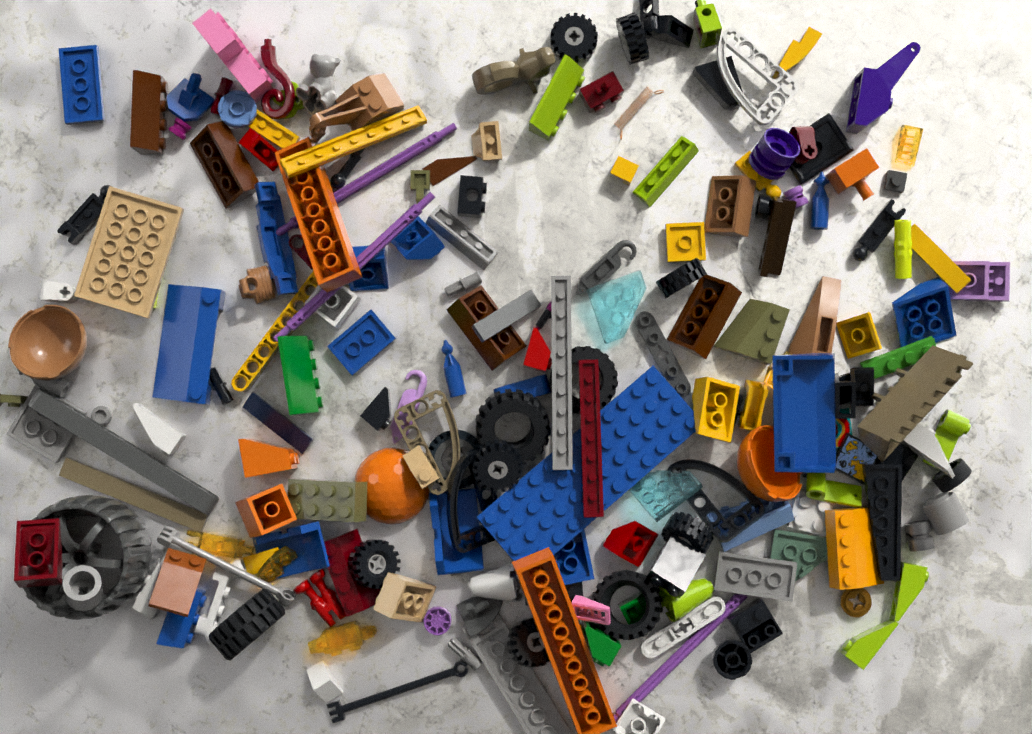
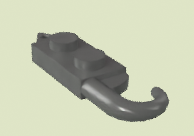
[576,240,637,295]

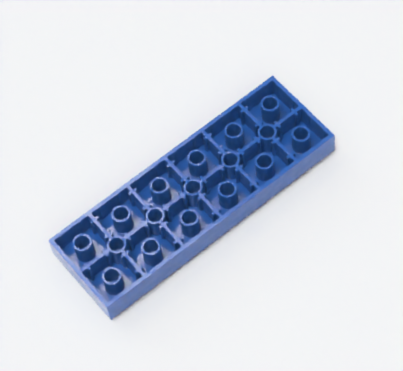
[476,365,696,561]

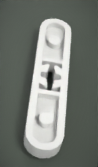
[641,596,725,658]

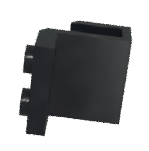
[835,367,874,419]

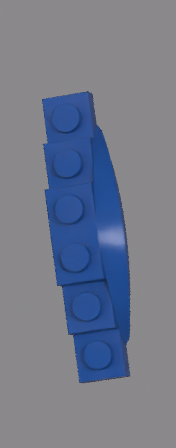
[255,182,298,296]

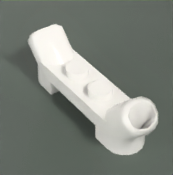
[195,559,247,646]

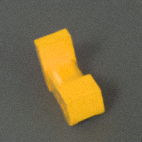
[737,379,769,430]

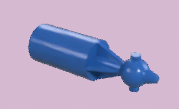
[810,172,829,230]
[442,340,467,398]

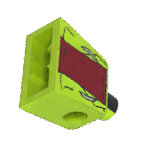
[693,0,722,49]

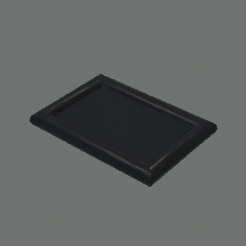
[789,113,854,185]

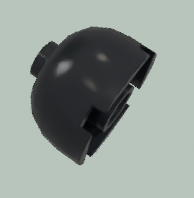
[712,639,752,680]

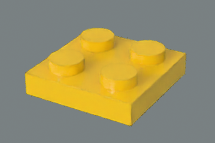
[665,222,706,263]

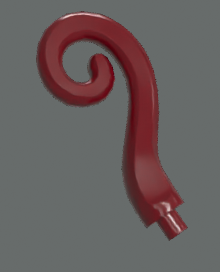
[260,39,295,120]

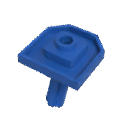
[167,73,215,122]

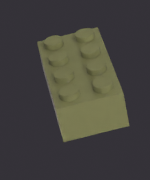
[288,479,367,522]

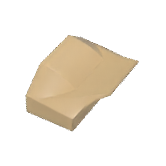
[471,121,502,161]

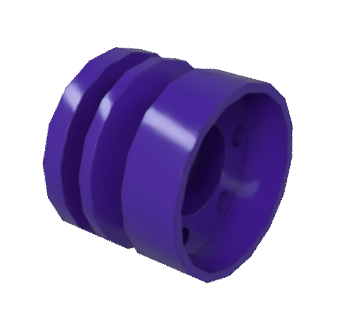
[749,128,800,180]

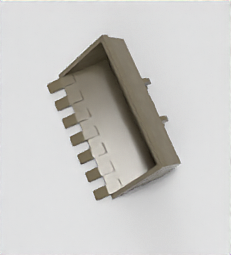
[857,345,973,463]

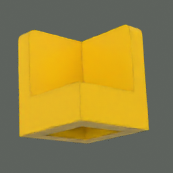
[610,156,639,186]

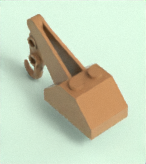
[309,73,404,143]

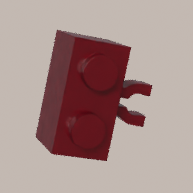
[579,71,624,113]

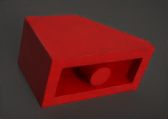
[238,128,278,171]

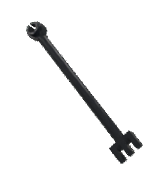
[326,661,469,723]

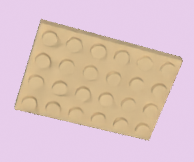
[74,186,184,319]

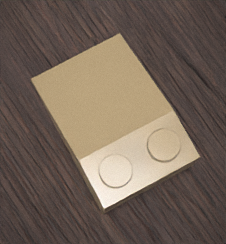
[373,572,436,622]

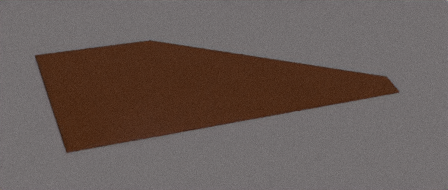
[422,156,477,186]

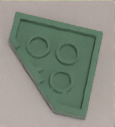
[769,529,828,581]

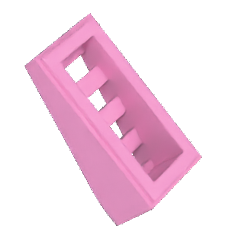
[571,595,611,625]

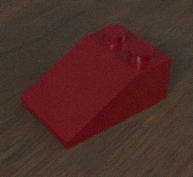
[14,518,63,588]

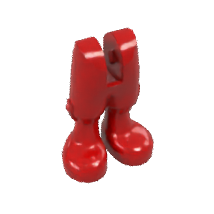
[293,569,346,627]

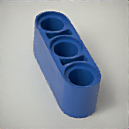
[493,374,552,398]

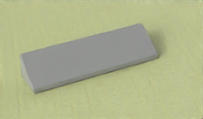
[426,205,498,270]

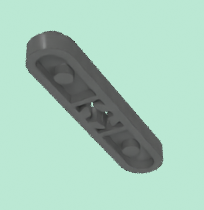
[635,311,691,398]

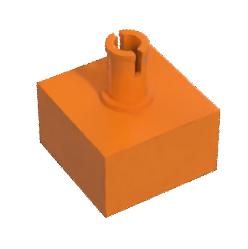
[826,148,880,201]

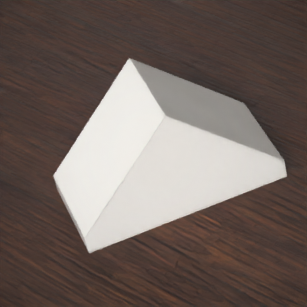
[306,660,343,703]

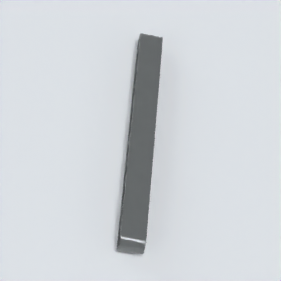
[28,388,220,515]

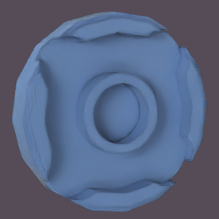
[218,90,257,128]

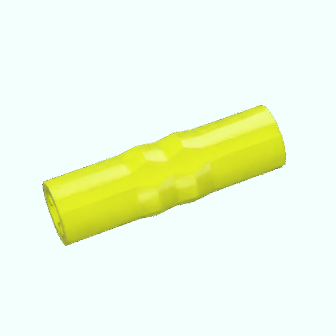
[894,219,913,279]

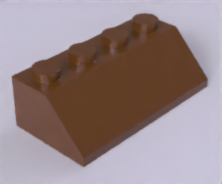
[130,70,168,155]
[190,121,259,209]
[667,274,742,359]
[446,285,527,371]

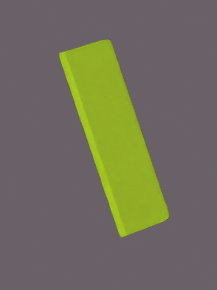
[633,136,699,207]

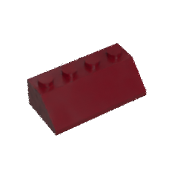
[324,529,381,617]

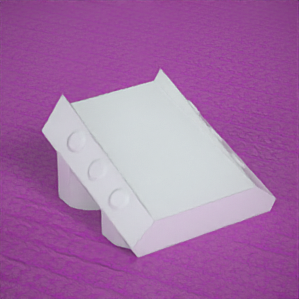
[611,699,666,734]

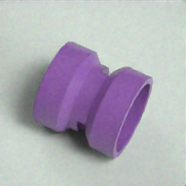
[783,185,809,209]

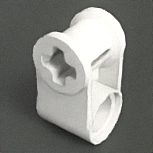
[39,280,79,303]

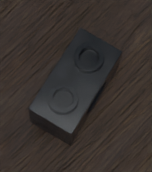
[457,175,487,218]

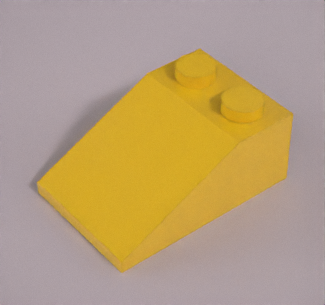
[692,377,740,443]

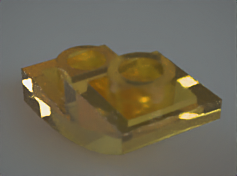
[257,546,298,583]

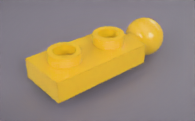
[735,151,781,199]

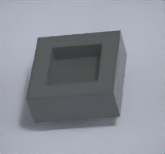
[884,170,908,193]

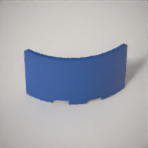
[429,488,484,575]
[252,521,330,582]

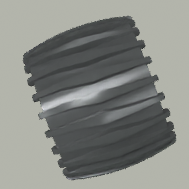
[23,495,153,620]

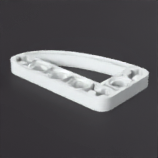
[717,28,799,125]

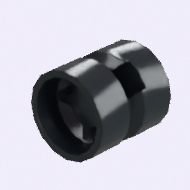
[755,194,787,220]

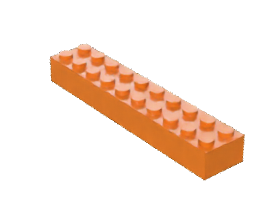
[512,547,617,734]

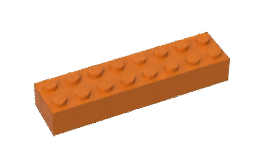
[275,137,362,293]

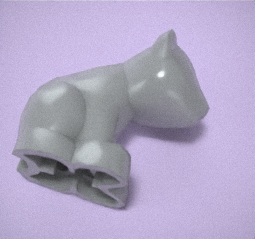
[296,54,341,115]

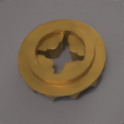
[840,588,872,617]

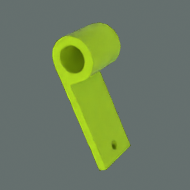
[922,409,971,471]
[806,473,862,508]

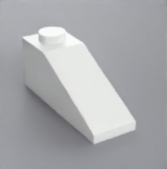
[132,403,187,456]
[903,423,955,479]

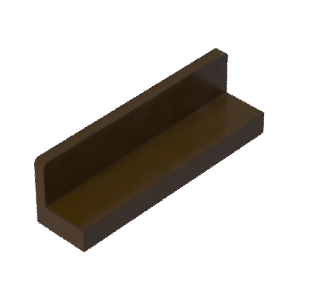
[758,197,796,277]

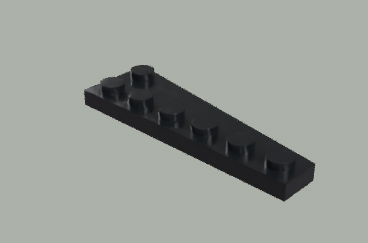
[862,464,902,581]

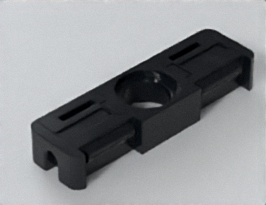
[639,0,660,39]

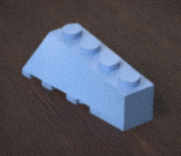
[707,498,794,552]

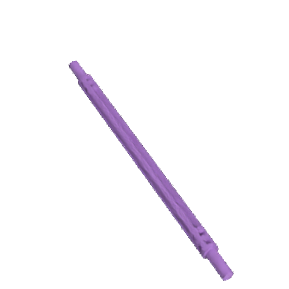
[276,123,457,236]
[273,192,436,342]
[607,593,748,731]

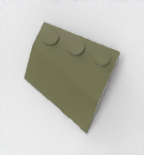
[713,299,790,365]

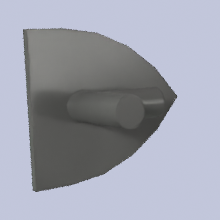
[456,597,503,637]

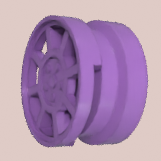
[424,606,451,635]

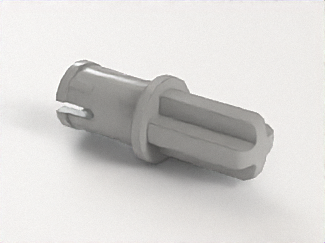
[444,272,482,297]
[448,637,482,671]

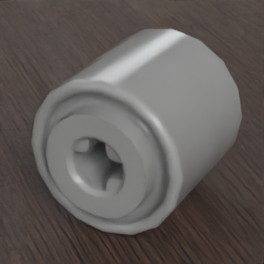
[922,492,969,535]
[62,565,103,611]

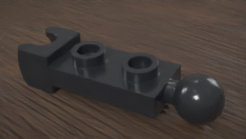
[57,185,112,245]
[852,199,906,262]

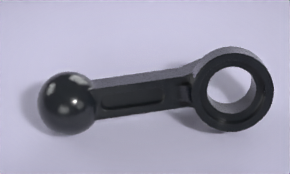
[330,148,365,189]

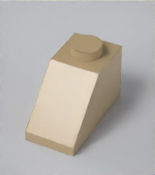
[403,445,440,489]

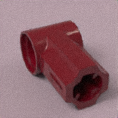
[289,234,313,270]

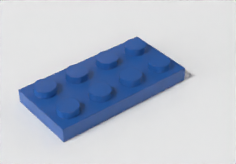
[59,45,105,125]

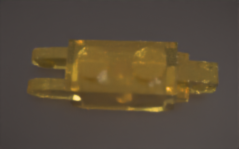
[186,530,255,559]
[308,621,377,656]

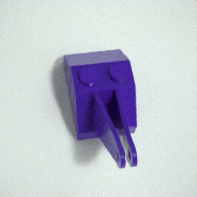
[846,42,921,134]

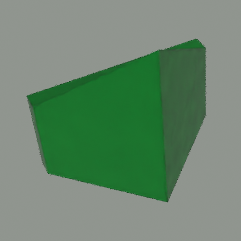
[618,592,646,625]

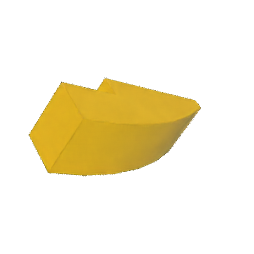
[772,27,823,79]

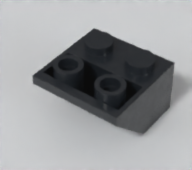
[727,598,783,653]

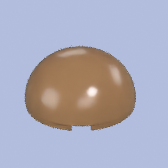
[8,305,87,381]

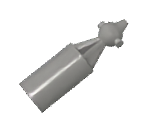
[17,369,70,398]

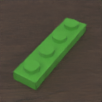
[860,336,936,379]

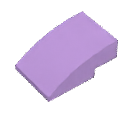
[948,261,1011,302]

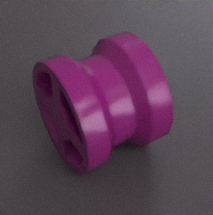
[168,117,192,140]

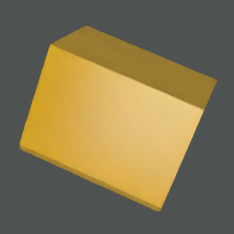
[836,312,882,359]

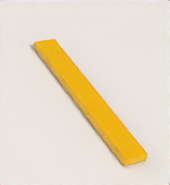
[280,106,427,178]

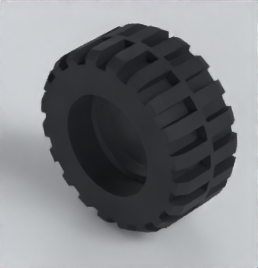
[475,389,551,465]
[209,588,285,661]

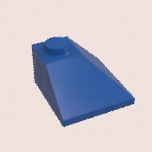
[391,216,445,260]

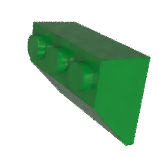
[583,621,622,667]

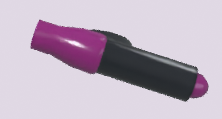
[535,302,552,331]

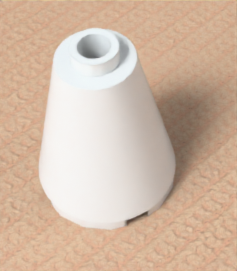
[468,563,523,602]

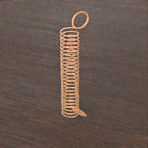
[614,86,664,140]

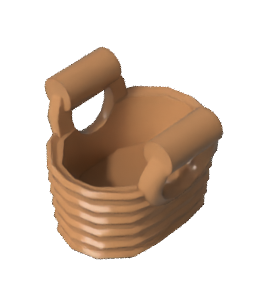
[238,265,276,305]

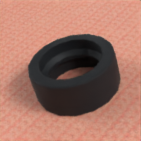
[932,458,972,493]

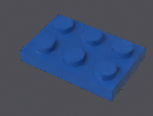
[327,310,396,376]

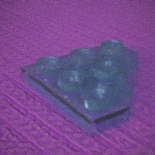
[586,270,646,344]
[628,470,703,522]

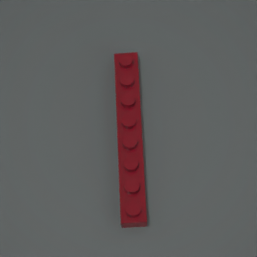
[578,359,604,518]

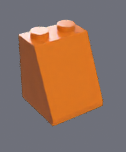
[238,438,300,478]
[235,484,297,538]

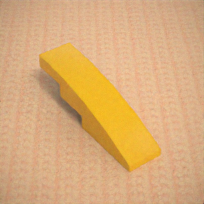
[911,224,972,294]

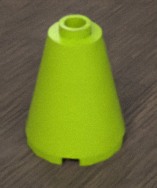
[658,578,714,622]

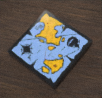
[835,433,878,485]

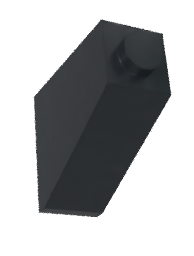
[693,56,743,110]

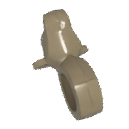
[472,47,556,95]

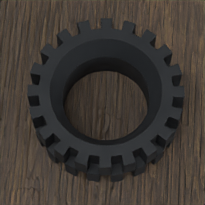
[550,346,618,414]
[592,570,663,640]

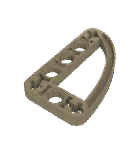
[394,390,460,495]

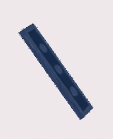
[243,392,314,454]

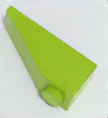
[889,562,929,621]
[840,619,899,670]

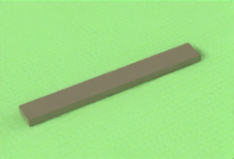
[58,458,209,532]

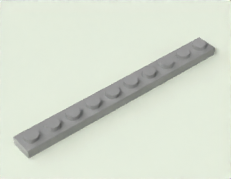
[551,276,573,471]

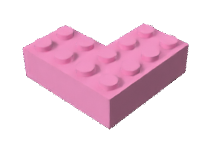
[192,9,274,103]

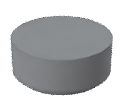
[91,406,112,425]

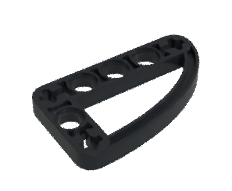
[447,448,498,553]
[668,459,764,543]

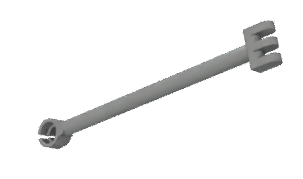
[157,525,296,606]

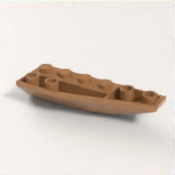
[787,276,841,355]

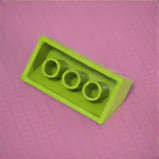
[529,55,586,141]

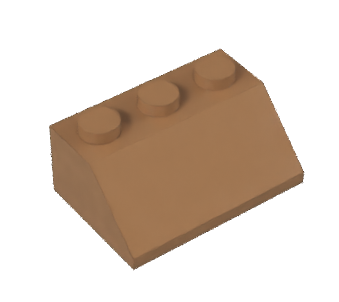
[704,175,756,237]

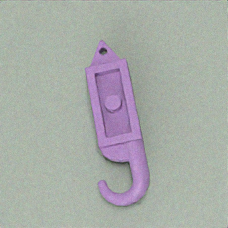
[390,370,427,444]

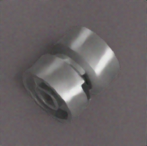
[904,520,935,552]

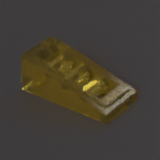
[895,125,923,166]

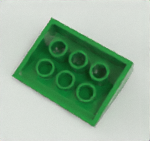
[277,336,324,416]

